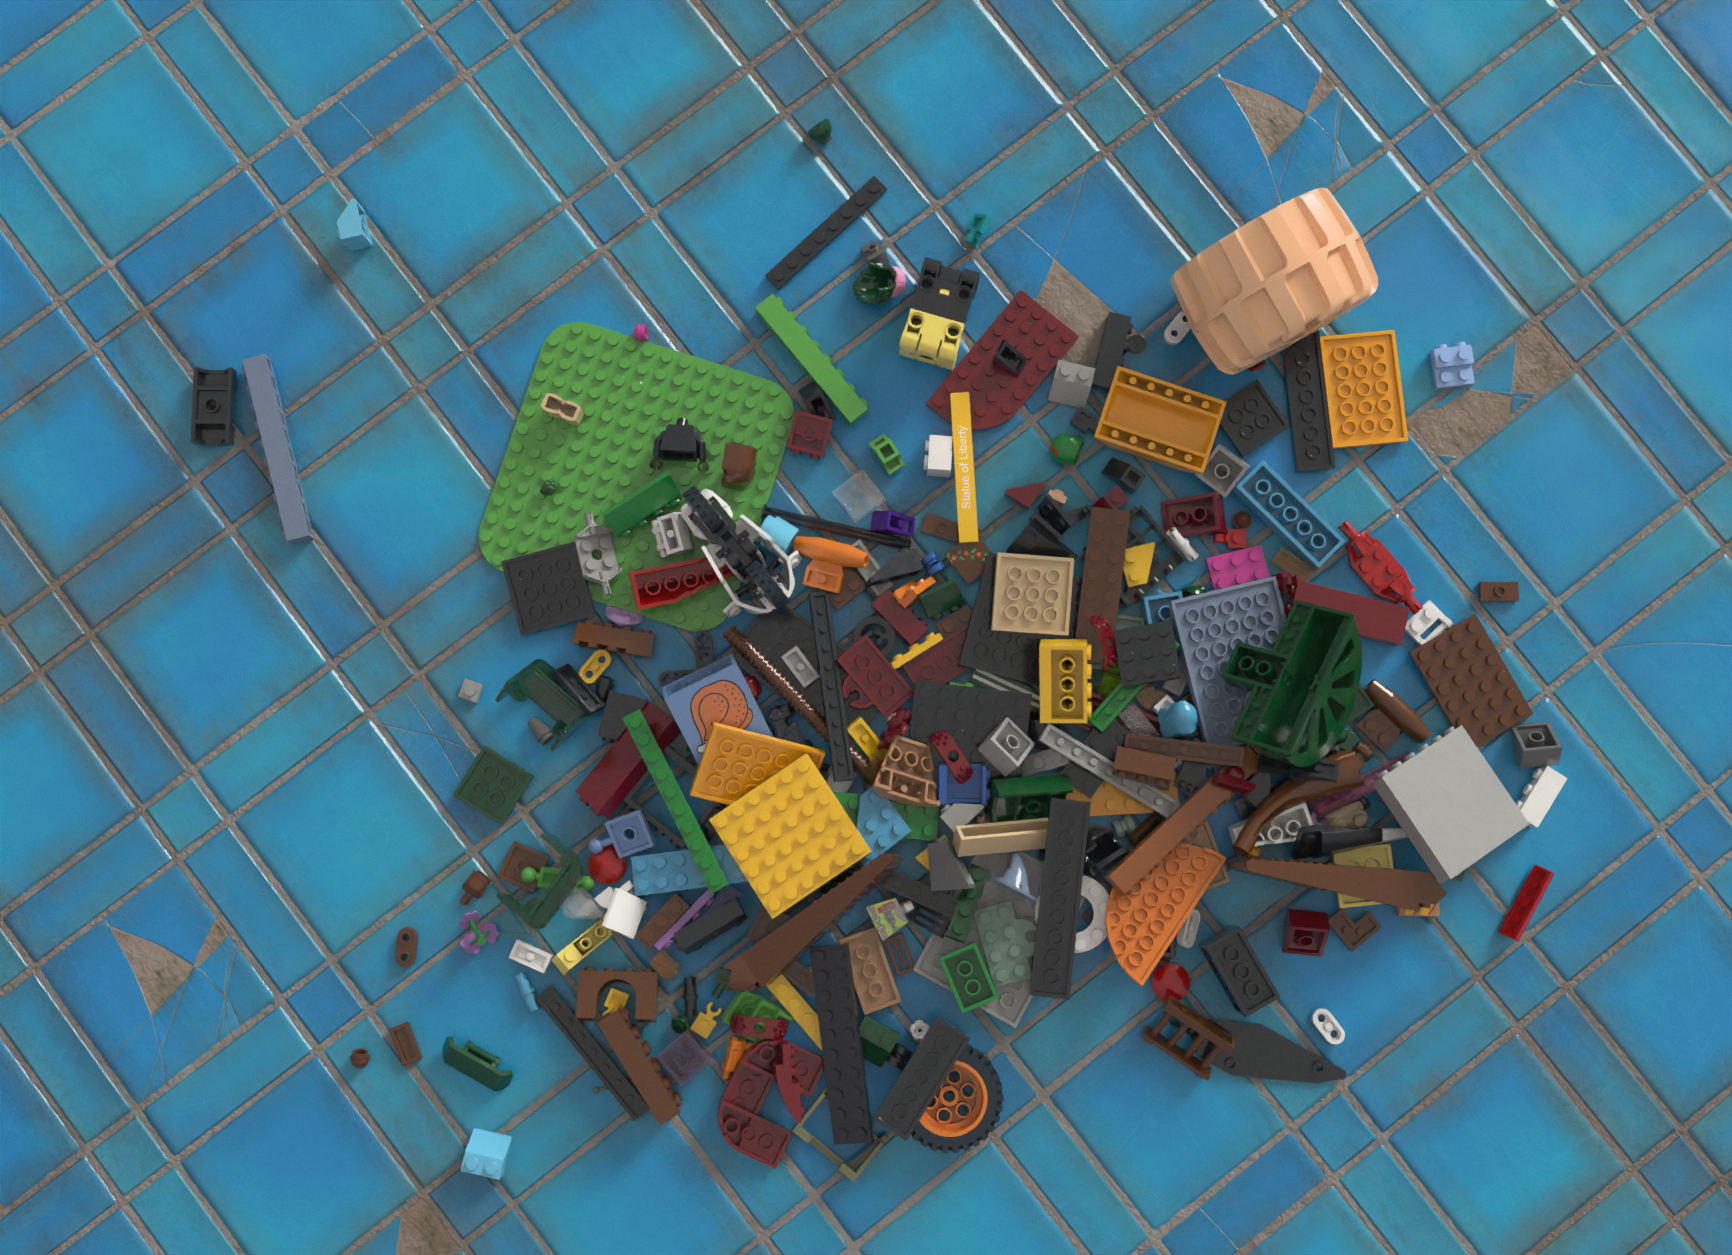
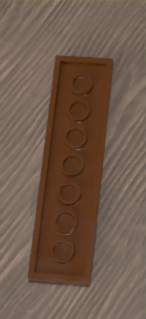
[1075,507,1130,664]

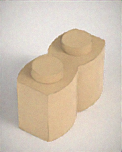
[541,393,584,425]

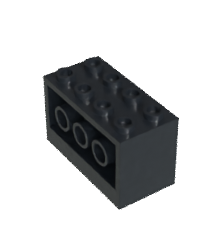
[1198,925,1280,1017]

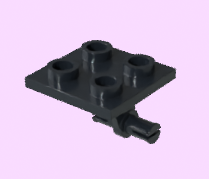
[1037,494,1091,535]

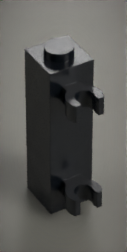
[674,897,748,955]

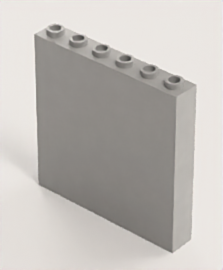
[1372,725,1529,884]

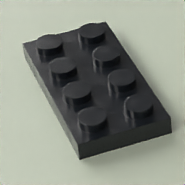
[1060,721,1133,799]

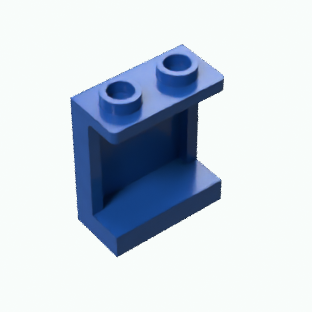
[938,763,990,805]

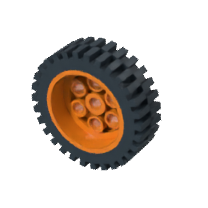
[901,1044,1004,1153]

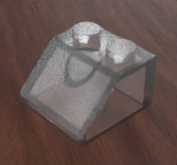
[560,887,607,919]

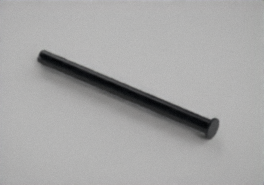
[761,504,912,549]

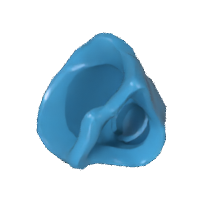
[1158,701,1198,739]

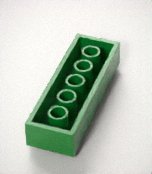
[833,792,940,841]

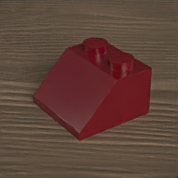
[1282,909,1330,956]

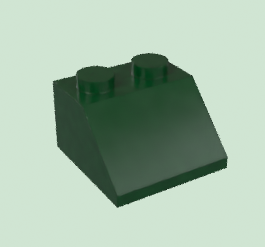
[918,579,963,621]
[859,1014,900,1068]

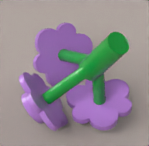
[459,911,499,954]

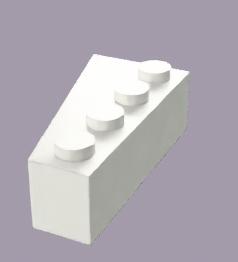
[1227,803,1313,846]

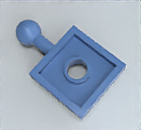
[588,808,656,859]

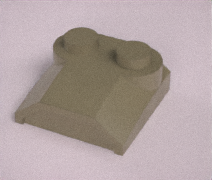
[1323,801,1368,828]

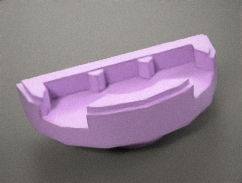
[605,606,643,626]

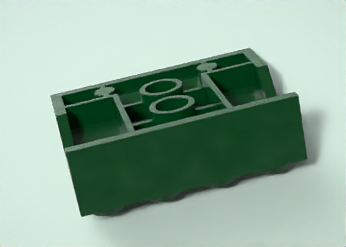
[988,774,1074,823]

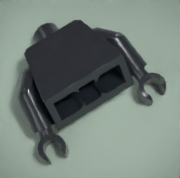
[649,418,709,472]

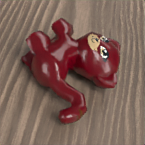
[877,707,912,751]

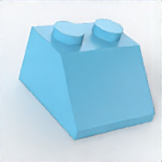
[335,199,373,251]
[461,1128,513,1180]

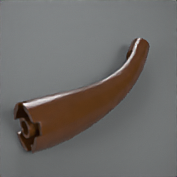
[1232,749,1365,857]

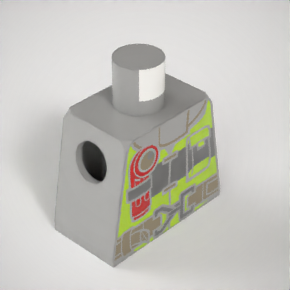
[866,897,915,941]

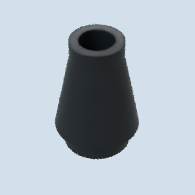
[595,676,615,704]

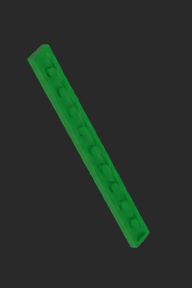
[622,709,729,894]

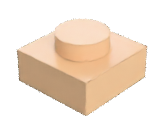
[1047,489,1067,507]

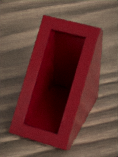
[1005,482,1044,511]

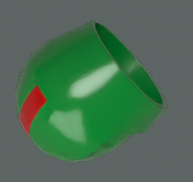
[1050,433,1085,465]

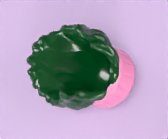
[853,262,906,305]

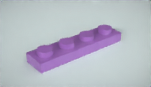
[654,889,716,950]

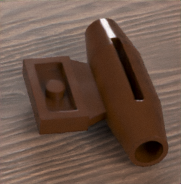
[1355,679,1431,752]

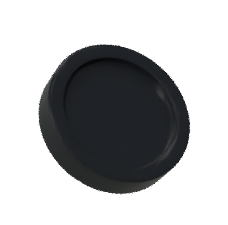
[1128,334,1146,354]

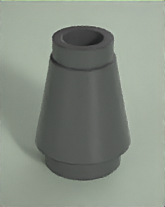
[527,716,555,745]

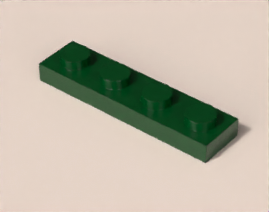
[945,864,989,944]

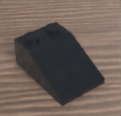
[1006,518,1078,561]

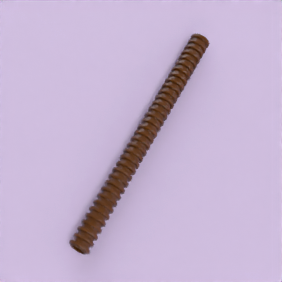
[723,625,871,785]

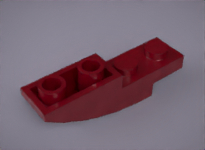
[773,1040,804,1123]

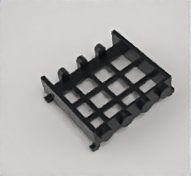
[1078,505,1187,609]

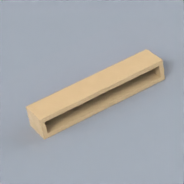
[952,818,1049,857]

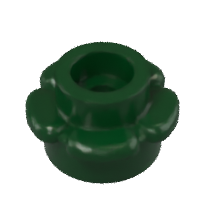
[540,479,557,498]
[671,1015,690,1033]

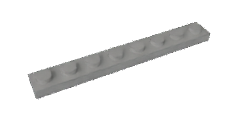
[1038,723,1180,818]

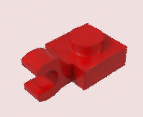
[1213,529,1247,549]

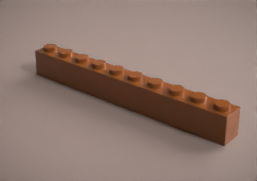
[1104,745,1259,894]

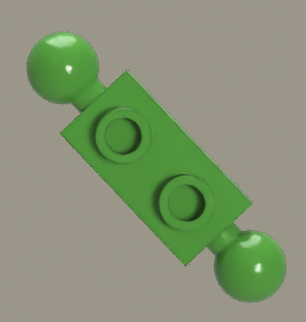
[521,866,594,892]

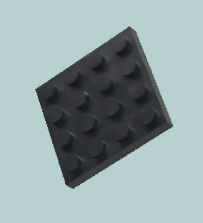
[501,541,596,636]

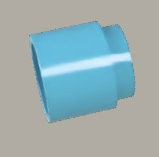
[756,515,800,556]

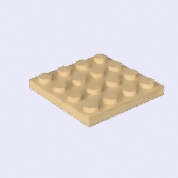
[991,552,1074,636]

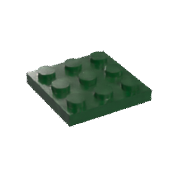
[453,746,534,826]

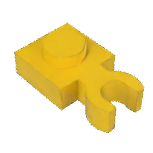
[602,986,630,1015]
[690,1001,722,1039]

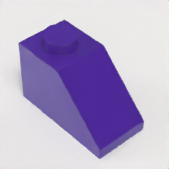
[870,510,915,537]

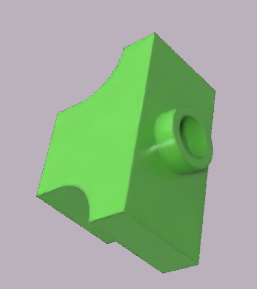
[868,433,905,476]

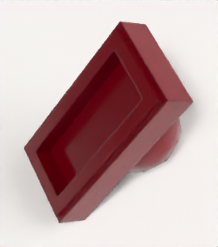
[1211,766,1256,796]

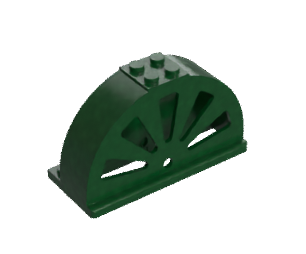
[1221,600,1362,767]

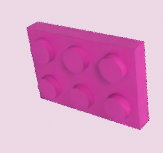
[1205,545,1270,591]

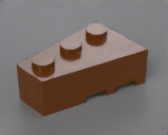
[1112,746,1176,791]

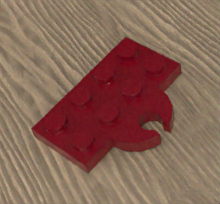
[835,634,914,718]

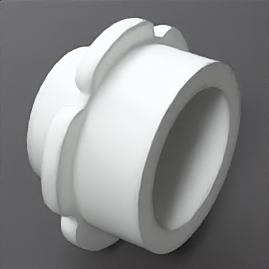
[910,1020,929,1040]

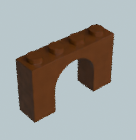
[576,967,659,1023]

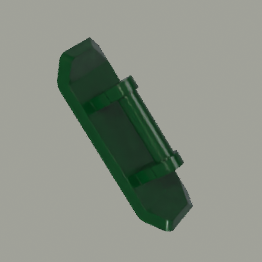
[443,1036,513,1091]

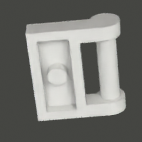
[1405,600,1453,645]

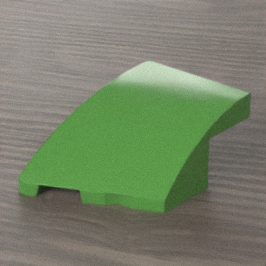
[721,991,793,1042]

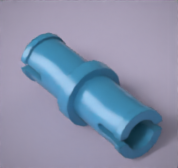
[513,972,541,1013]

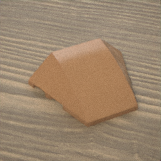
[872,735,940,807]

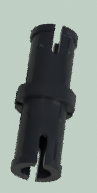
[683,977,698,1018]

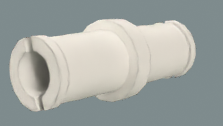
[1166,527,1199,562]

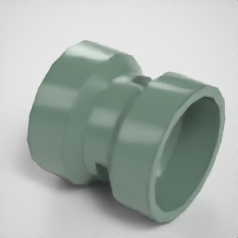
[1111,814,1136,839]

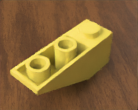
[551,919,613,975]

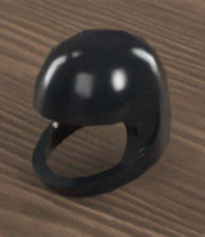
[1084,825,1131,877]

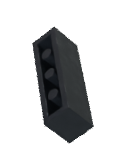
[1091,311,1133,393]

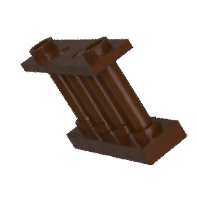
[1141,994,1236,1081]

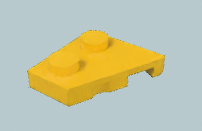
[1123,542,1155,588]

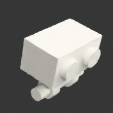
[651,512,694,558]

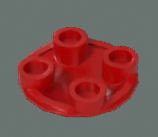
[588,846,627,884]
[1151,963,1190,1001]

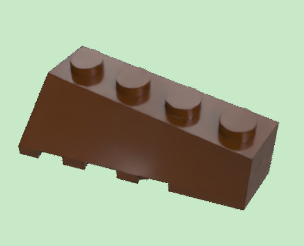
[572,620,656,659]

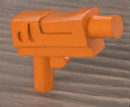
[722,1036,756,1080]

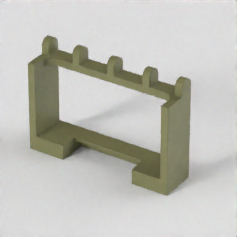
[792,1086,888,1182]

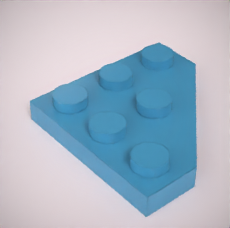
[855,785,911,866]

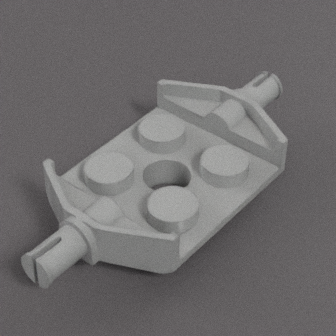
[574,512,622,596]

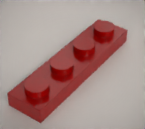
[1499,865,1554,942]

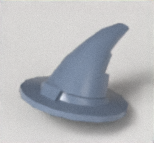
[988,851,1037,902]

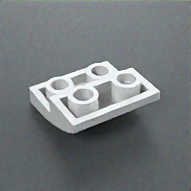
[602,888,647,939]

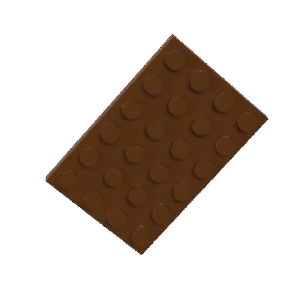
[1408,614,1534,747]

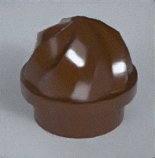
[1232,511,1252,529]
[350,1048,370,1069]

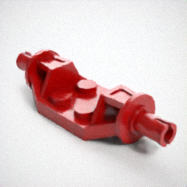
[1338,520,1423,615]

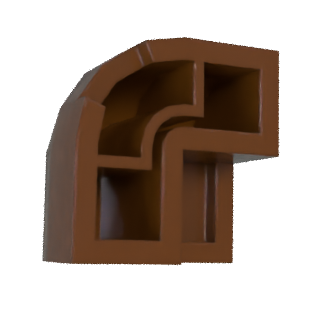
[721,442,757,489]

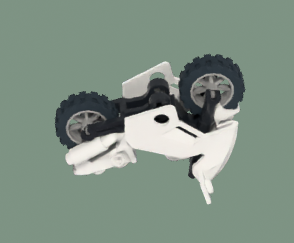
[680,486,802,618]

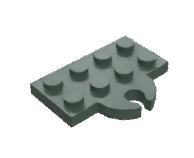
[974,900,1037,988]

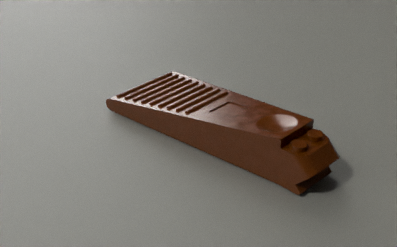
[724,853,902,993]
[1226,855,1446,911]

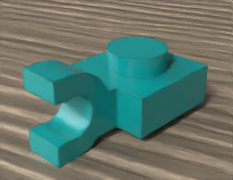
[964,213,992,249]

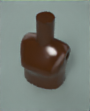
[459,869,492,906]

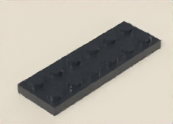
[873,1016,971,1141]

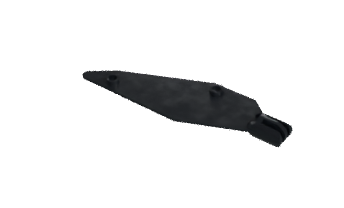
[1170,1017,1346,1083]

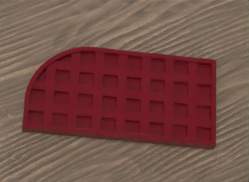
[926,290,1079,431]

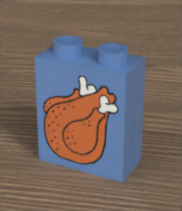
[662,654,773,765]

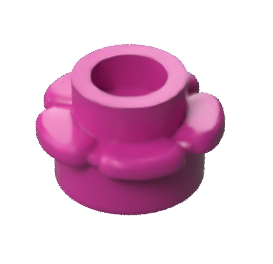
[634,324,648,342]

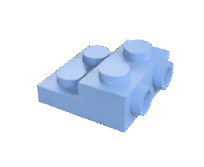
[1429,342,1475,389]

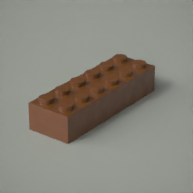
[597,1004,683,1125]

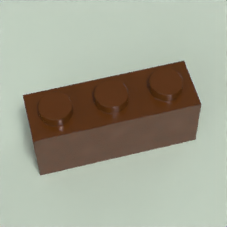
[635,892,691,950]

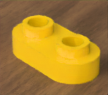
[579,650,612,684]

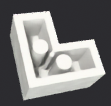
[923,435,953,477]

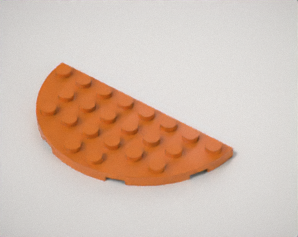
[1105,844,1227,987]

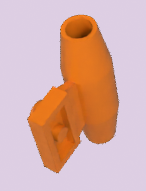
[793,536,869,594]

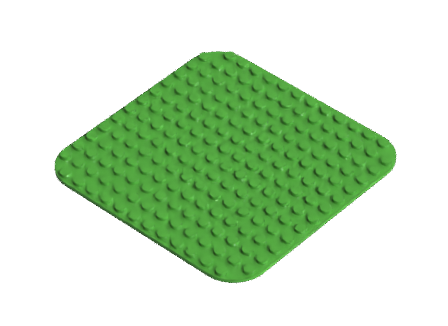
[479,322,795,632]

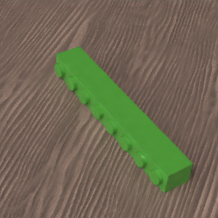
[755,293,869,427]

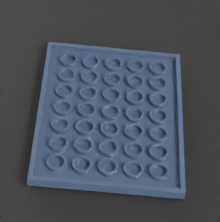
[1168,576,1286,746]

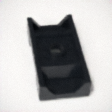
[190,367,237,446]

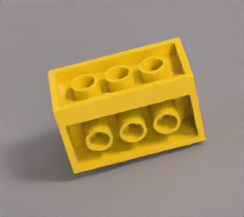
[1039,639,1092,723]

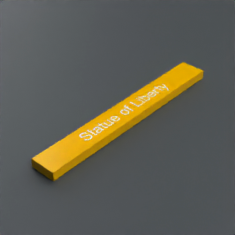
[950,392,979,544]

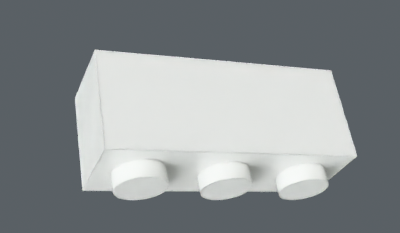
[1516,766,1567,828]

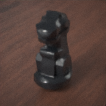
[766,704,813,747]

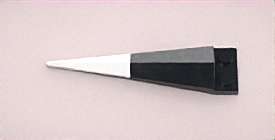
[1290,824,1408,860]

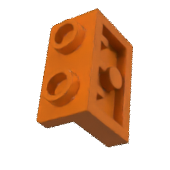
[892,576,936,608]

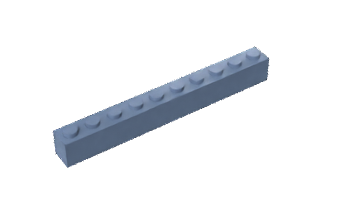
[242,354,314,544]

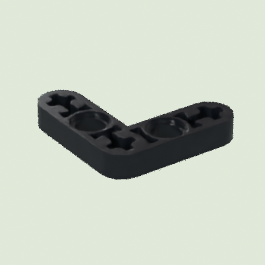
[659,630,714,687]

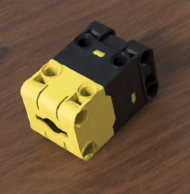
[899,257,981,370]

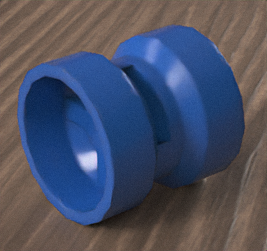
[920,551,946,577]

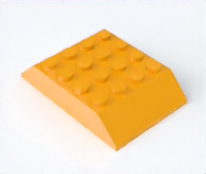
[1094,366,1227,474]

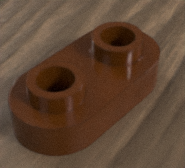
[395,927,418,967]

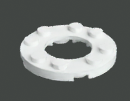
[1035,875,1109,953]

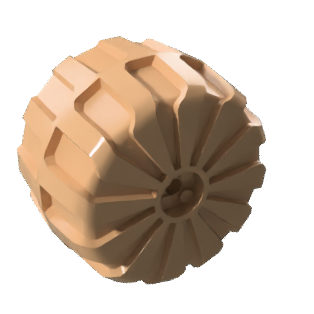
[1170,188,1378,375]

